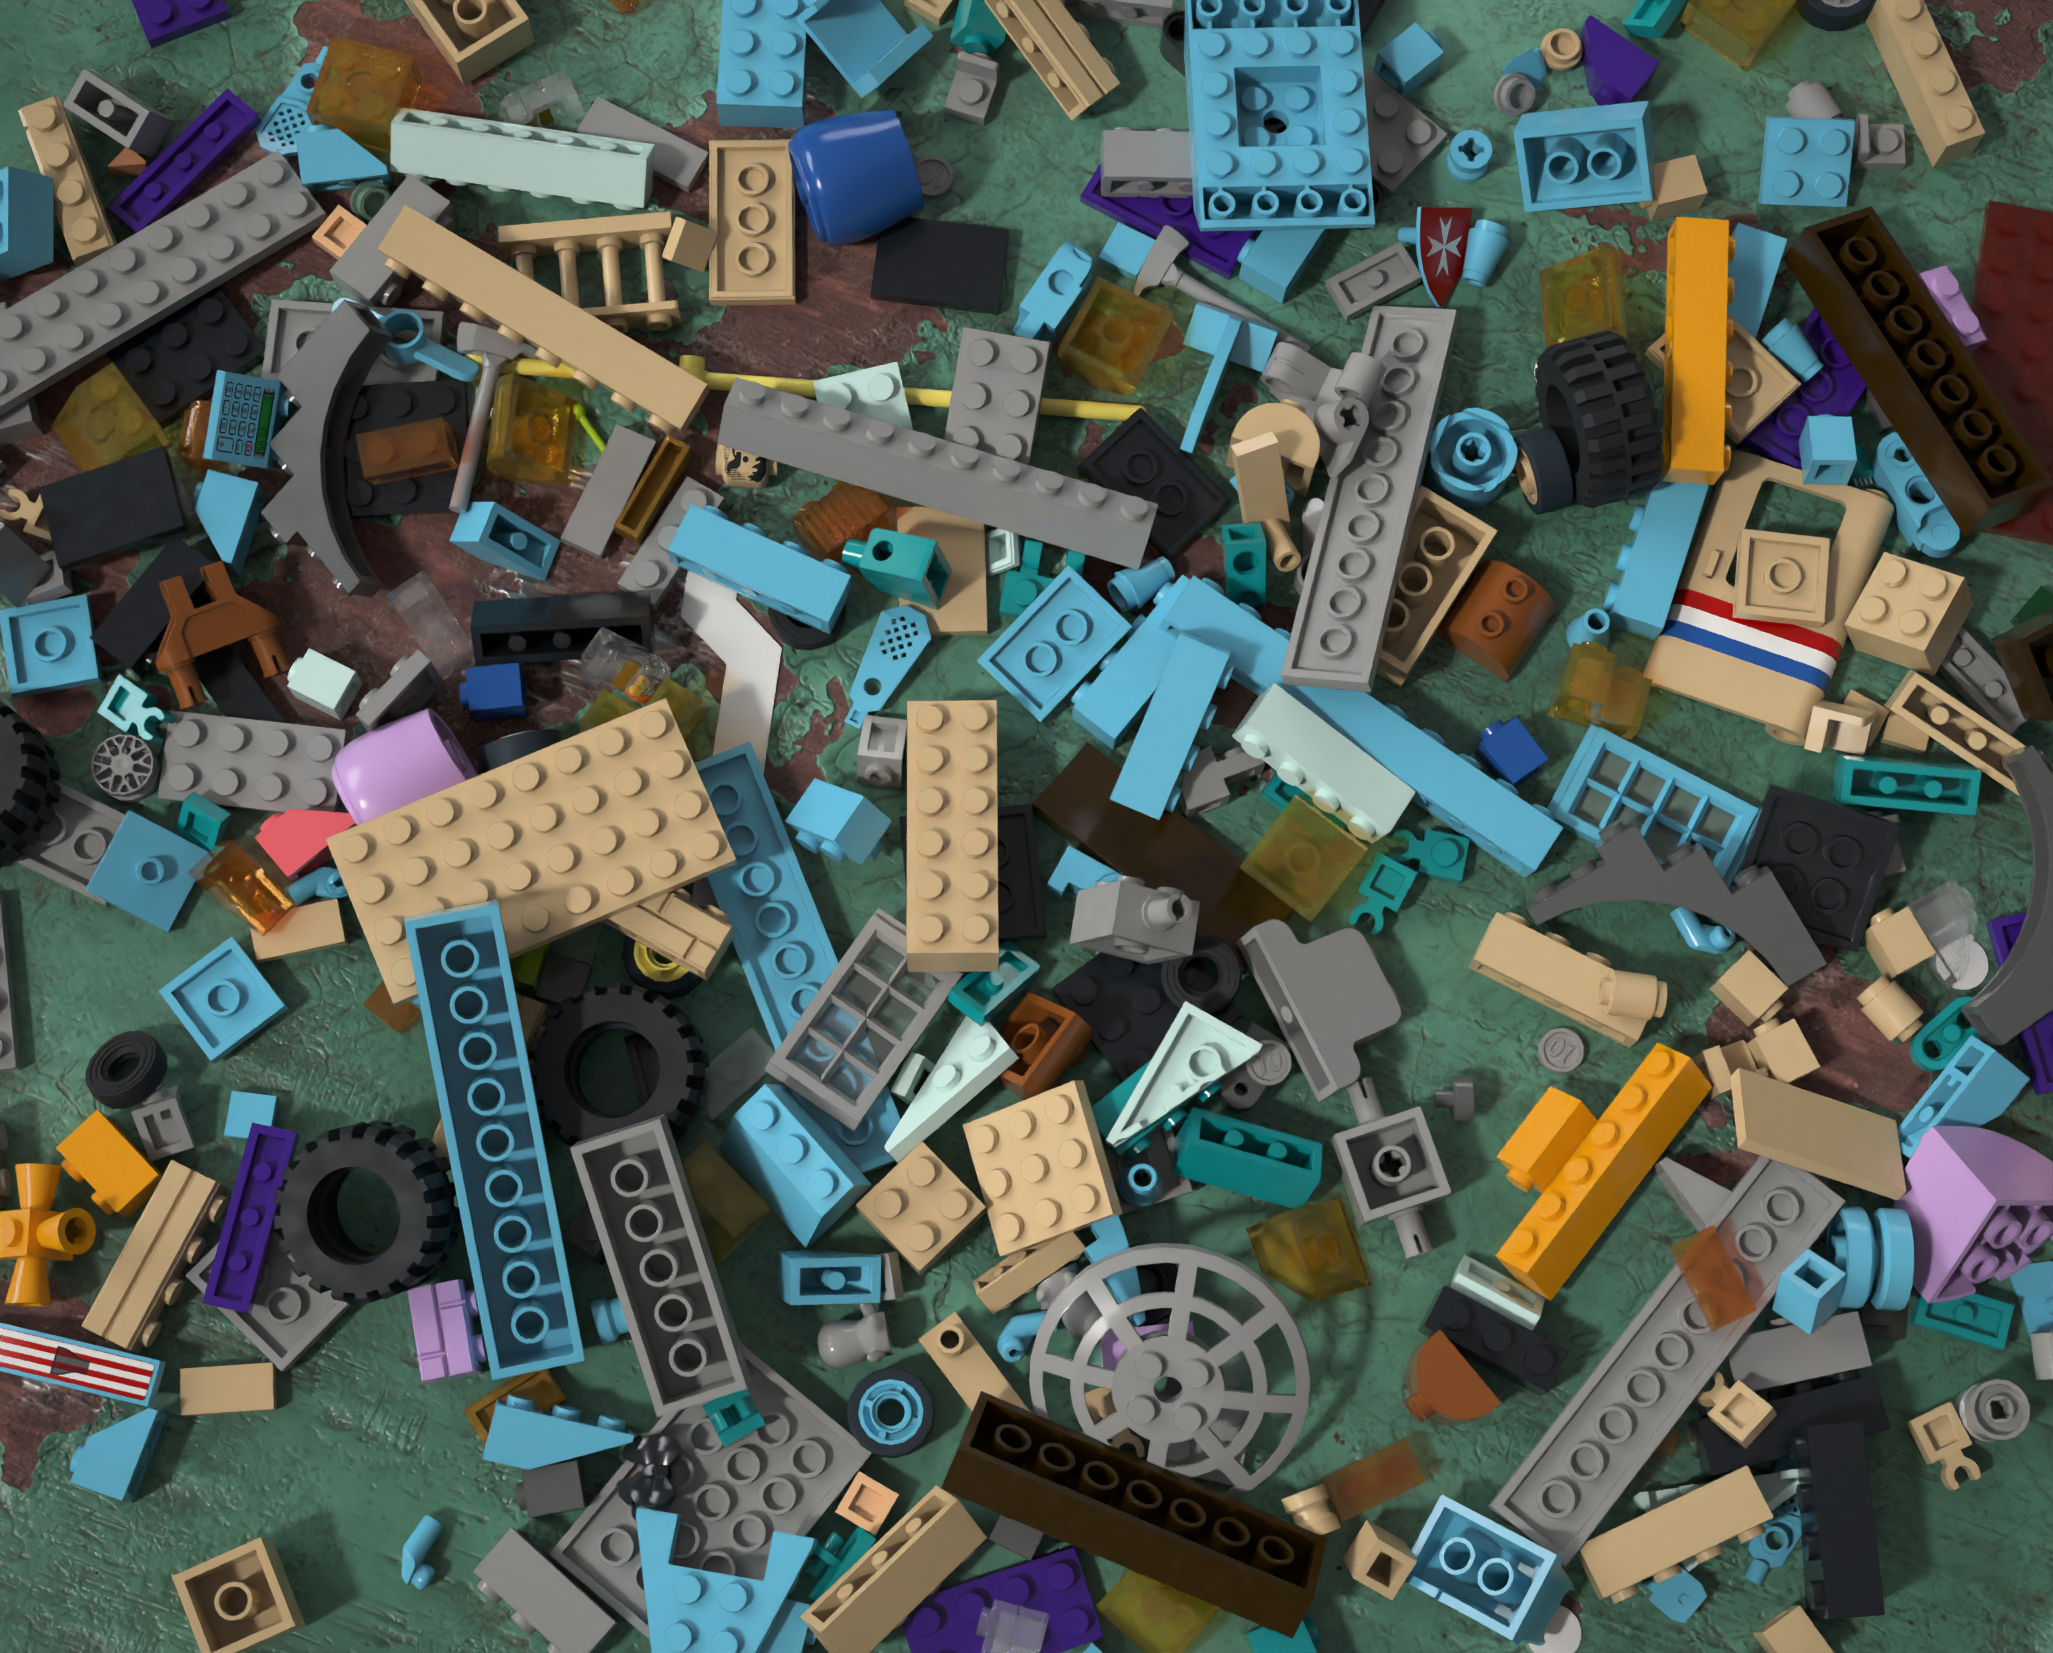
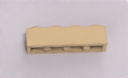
[972,1231,1086,1315]

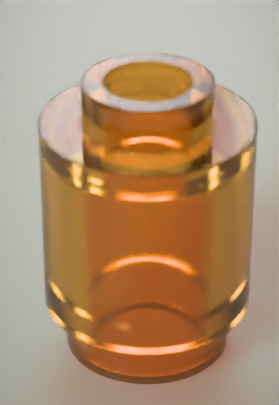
[176,400,220,469]

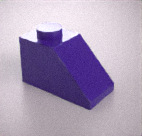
[1579,15,1660,106]

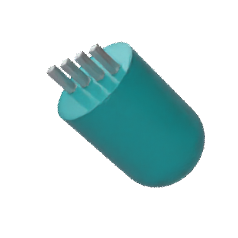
[1849,445,1874,486]

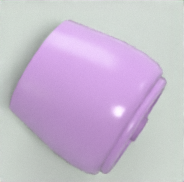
[331,708,479,825]

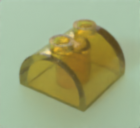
[1540,245,1628,348]
[1057,276,1175,395]
[485,373,578,486]
[1094,1569,1220,1653]

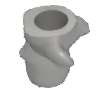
[1036,1263,1102,1340]
[818,1303,893,1368]

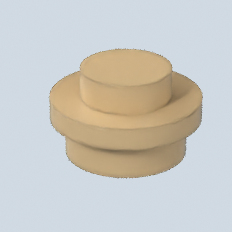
[1540,28,1583,71]

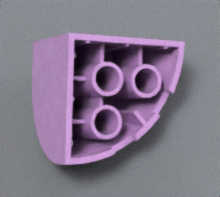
[1894,1126,2053,1304]

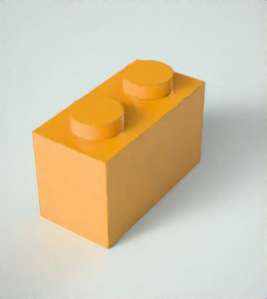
[56,1109,163,1218]

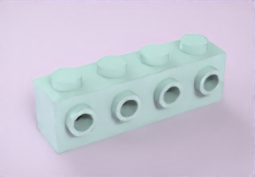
[1232,683,1416,844]

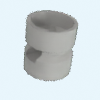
[1953,1379,2030,1444]

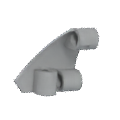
[1260,342,1386,479]

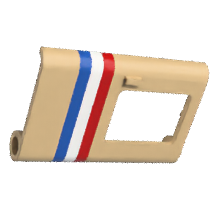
[1638,451,1895,746]

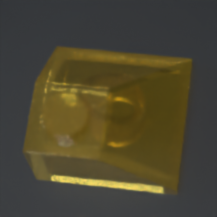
[1246,1198,1372,1302]

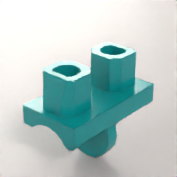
[806,1525,876,1601]

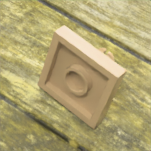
[1732,529,1830,628]

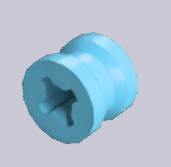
[1446,130,1493,183]

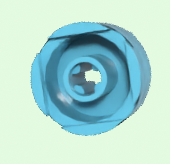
[1424,408,1518,508]

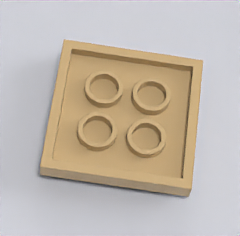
[963,1080,1122,1256]

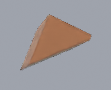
[107,147,149,178]

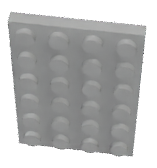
[549,1343,873,1640]

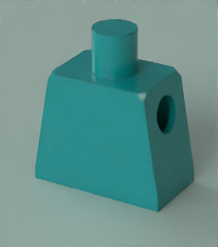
[842,528,952,610]

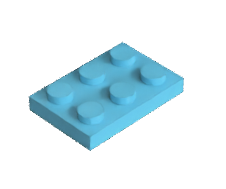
[977,565,1133,722]

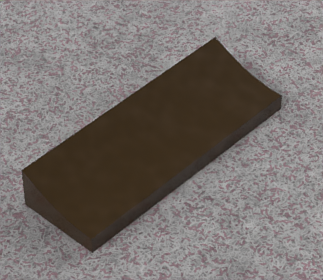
[1032,742,1297,975]

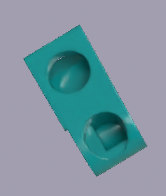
[1221,522,1266,608]

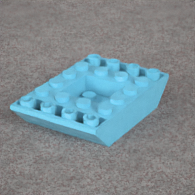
[1184,0,1375,232]

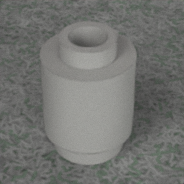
[1785,80,1844,119]

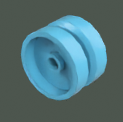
[1825,1206,1914,1311]

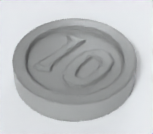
[915,156,953,199]
[1538,1028,1584,1074]
[1246,1040,1292,1086]

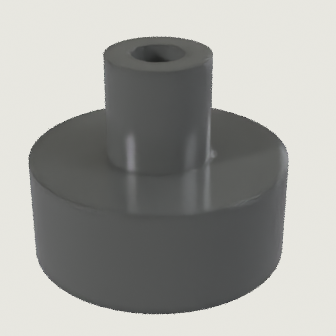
[1434,1076,1474,1121]

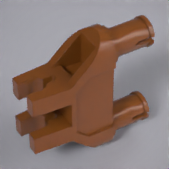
[155,560,291,709]

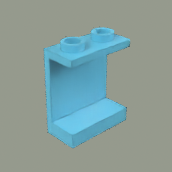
[795,0,933,98]

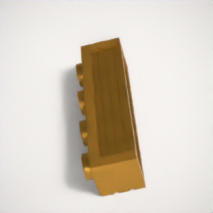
[613,434,693,546]

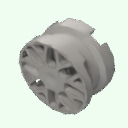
[91,734,162,803]

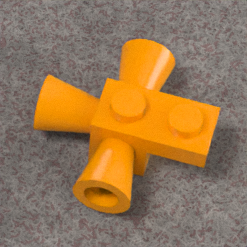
[0,1163,96,1307]

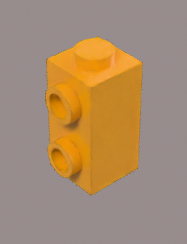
[1496,1086,1598,1193]

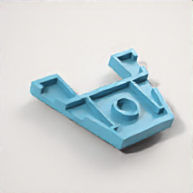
[636,1507,818,1653]

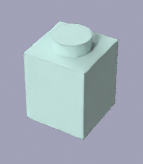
[287,648,363,721]

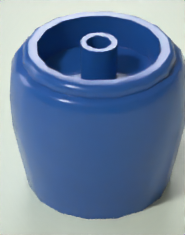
[787,109,924,246]

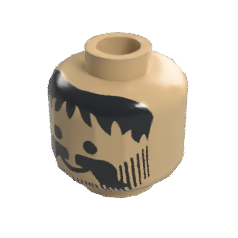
[716,444,780,489]

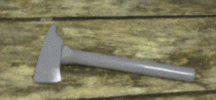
[1131,225,1312,353]
[449,322,538,513]

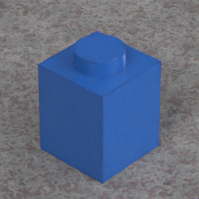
[459,662,528,722]
[1475,717,1549,788]

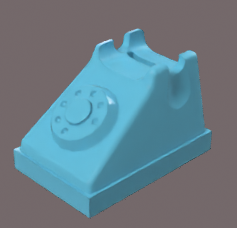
[1405,1494,1574,1646]

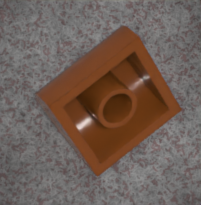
[1435,560,1556,682]
[994,992,1094,1100]
[1403,1330,1501,1425]

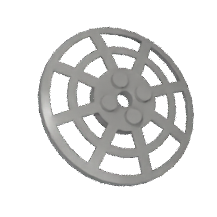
[1029,1243,1310,1499]

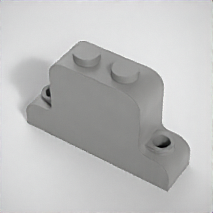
[1236,919,1401,1102]

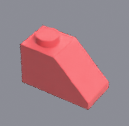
[254,809,357,883]

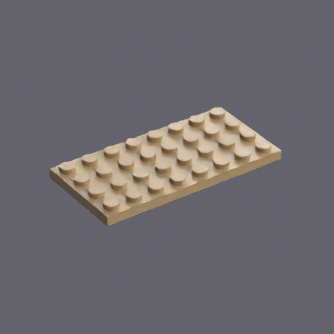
[326,698,737,1007]

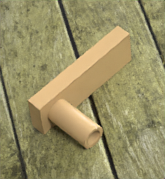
[1231,431,1301,572]
[918,1312,1030,1412]

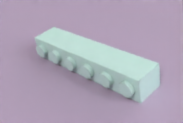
[390,108,655,210]

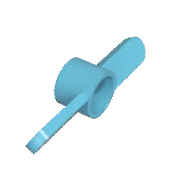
[332,298,479,382]

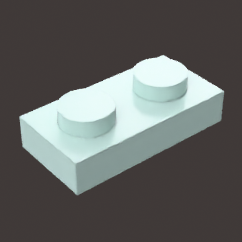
[1450,1254,1546,1331]

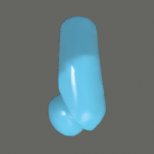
[283,867,348,907]

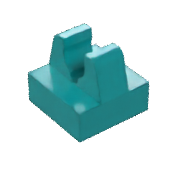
[703,1389,766,1448]

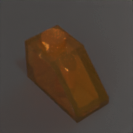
[188,840,295,936]

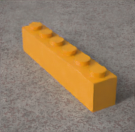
[1661,217,1735,485]
[1495,1042,1712,1301]

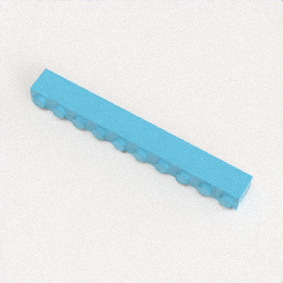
[1602,223,1787,641]
[1158,575,1563,878]

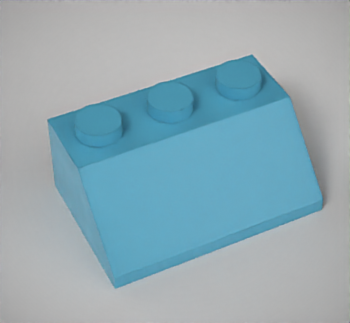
[1513,101,1654,212]
[719,1084,872,1248]

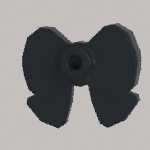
[616,1434,683,1509]

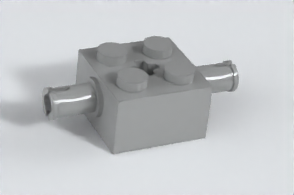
[1069,876,1200,964]
[1329,1077,1452,1260]

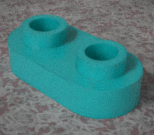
[1909,996,1980,1072]

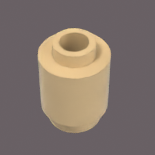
[1596,969,1668,1021]
[1856,974,1924,1042]

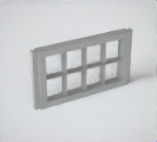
[764,908,966,1132]

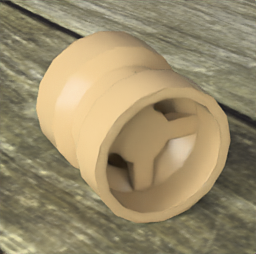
[1281,1483,1341,1535]

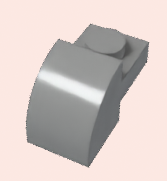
[1180,746,1265,820]

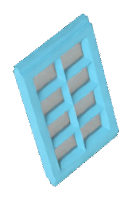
[1547,724,1759,888]

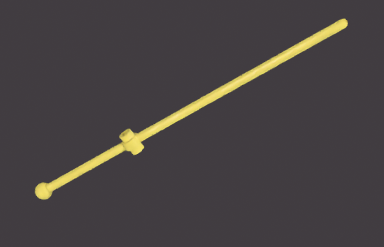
[465,354,1147,421]

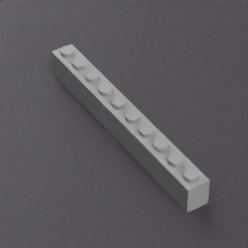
[717,377,1158,570]

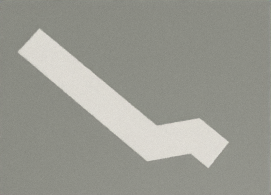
[681,571,782,909]

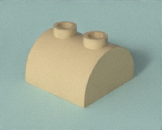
[1226,399,1320,497]

